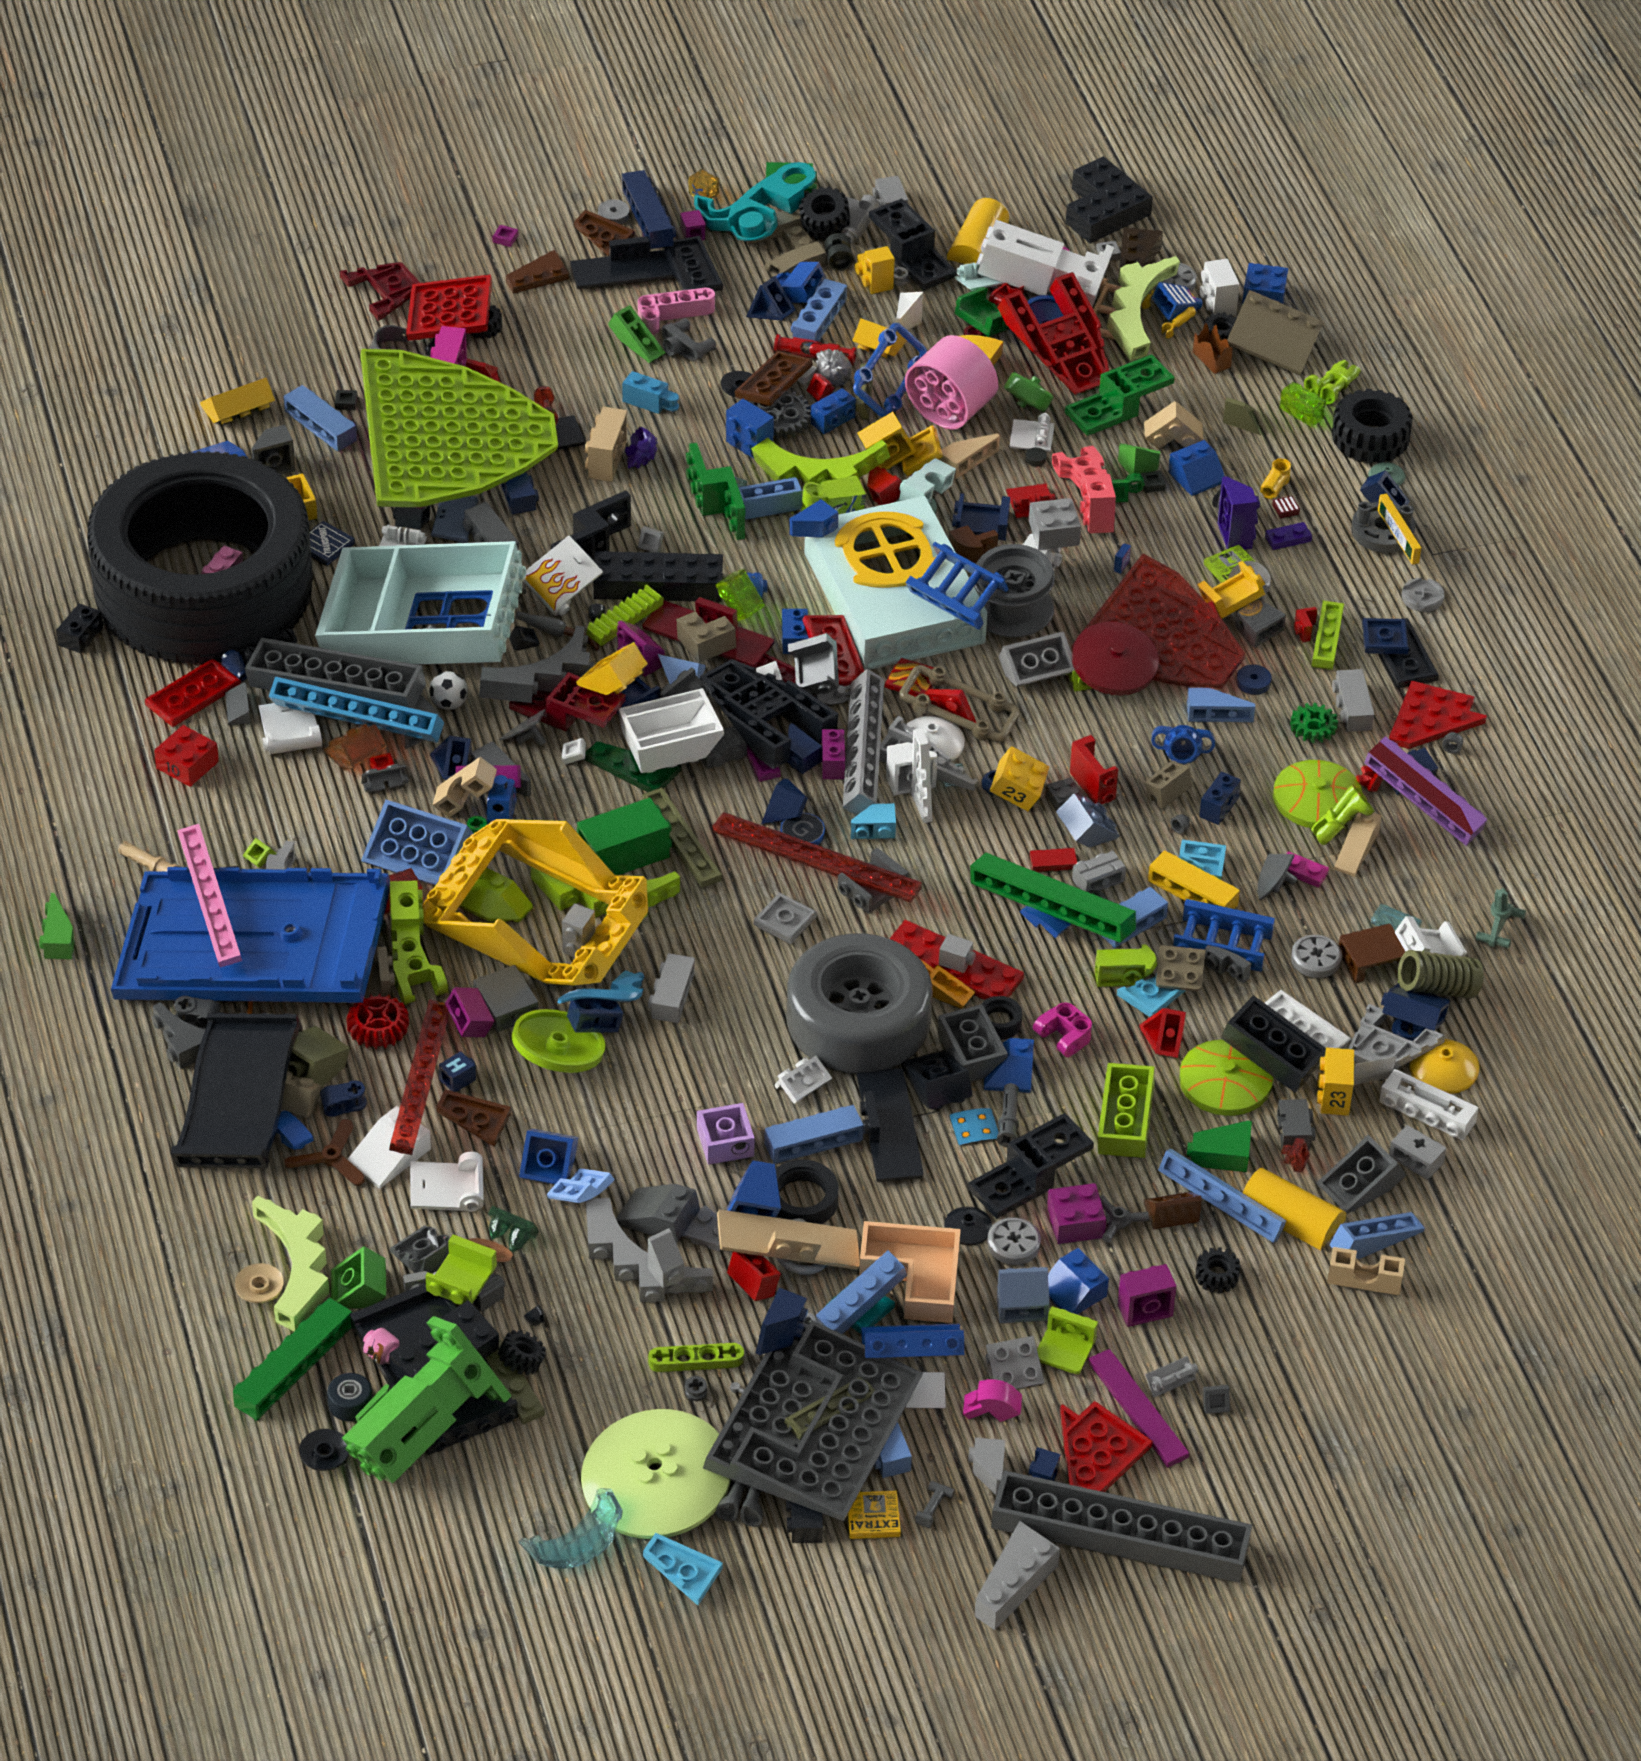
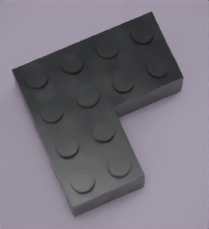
[1065,156,1153,244]

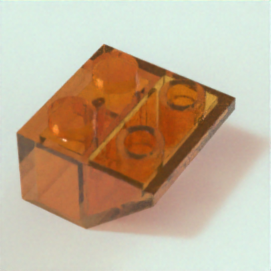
[323,724,388,770]

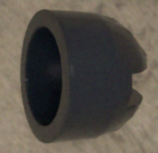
[588,603,606,621]
[523,1305,545,1326]

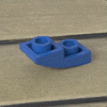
[1020,906,1071,939]
[276,1110,314,1150]

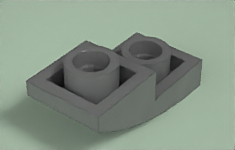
[1204,945,1251,983]

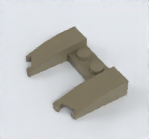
[747,210,826,274]

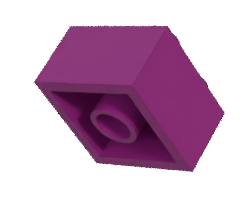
[1047,1183,1106,1244]
[1117,1264,1177,1327]

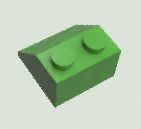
[331,1246,386,1309]

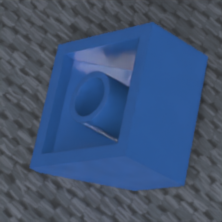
[1168,440,1225,496]
[519,1129,579,1184]
[1048,1248,1109,1314]

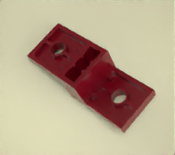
[509,672,626,731]

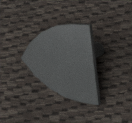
[499,709,547,746]
[1257,854,1297,901]

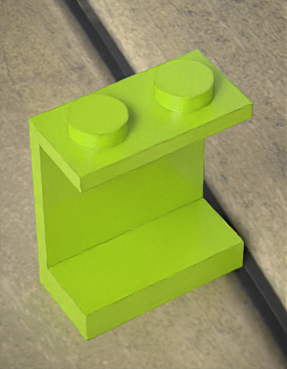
[425,1234,497,1304]

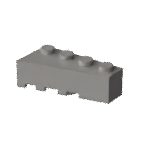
[975,1521,1060,1630]

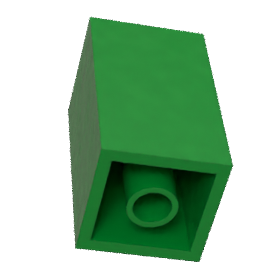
[577,797,672,875]

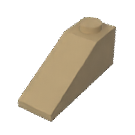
[938,434,1000,480]
[1334,812,1382,877]

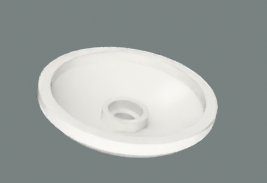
[907,716,965,762]

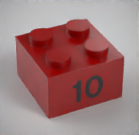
[154,725,219,787]

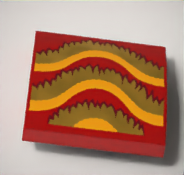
[884,658,934,697]

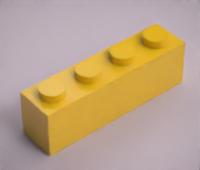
[1148,850,1240,909]

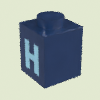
[439,1051,477,1092]

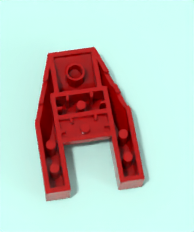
[998,272,1109,395]

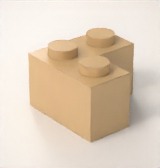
[1144,401,1203,450]

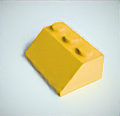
[200,377,275,424]
[576,642,647,695]

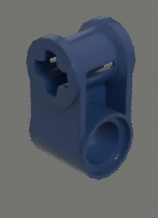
[320,1080,367,1117]

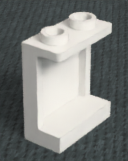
[1395,916,1467,957]

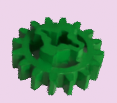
[1290,703,1338,743]

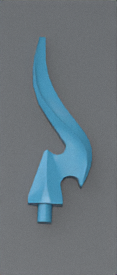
[557,970,644,1004]

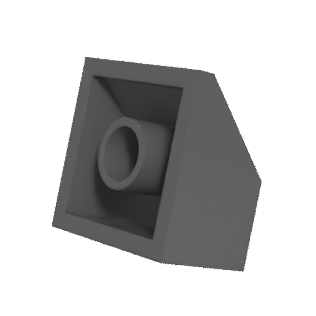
[252,425,295,474]

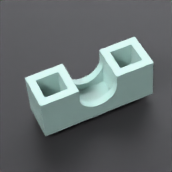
[899,458,956,503]

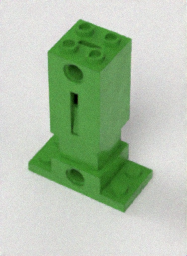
[342,1316,512,1483]

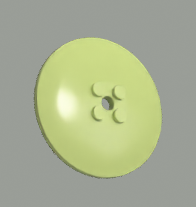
[581,1409,731,1539]

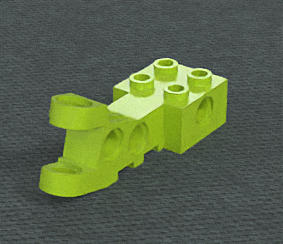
[390,881,449,1005]

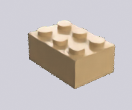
[585,406,627,482]

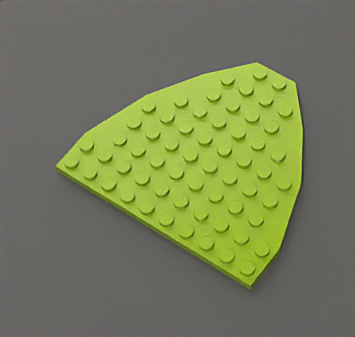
[360,349,558,507]

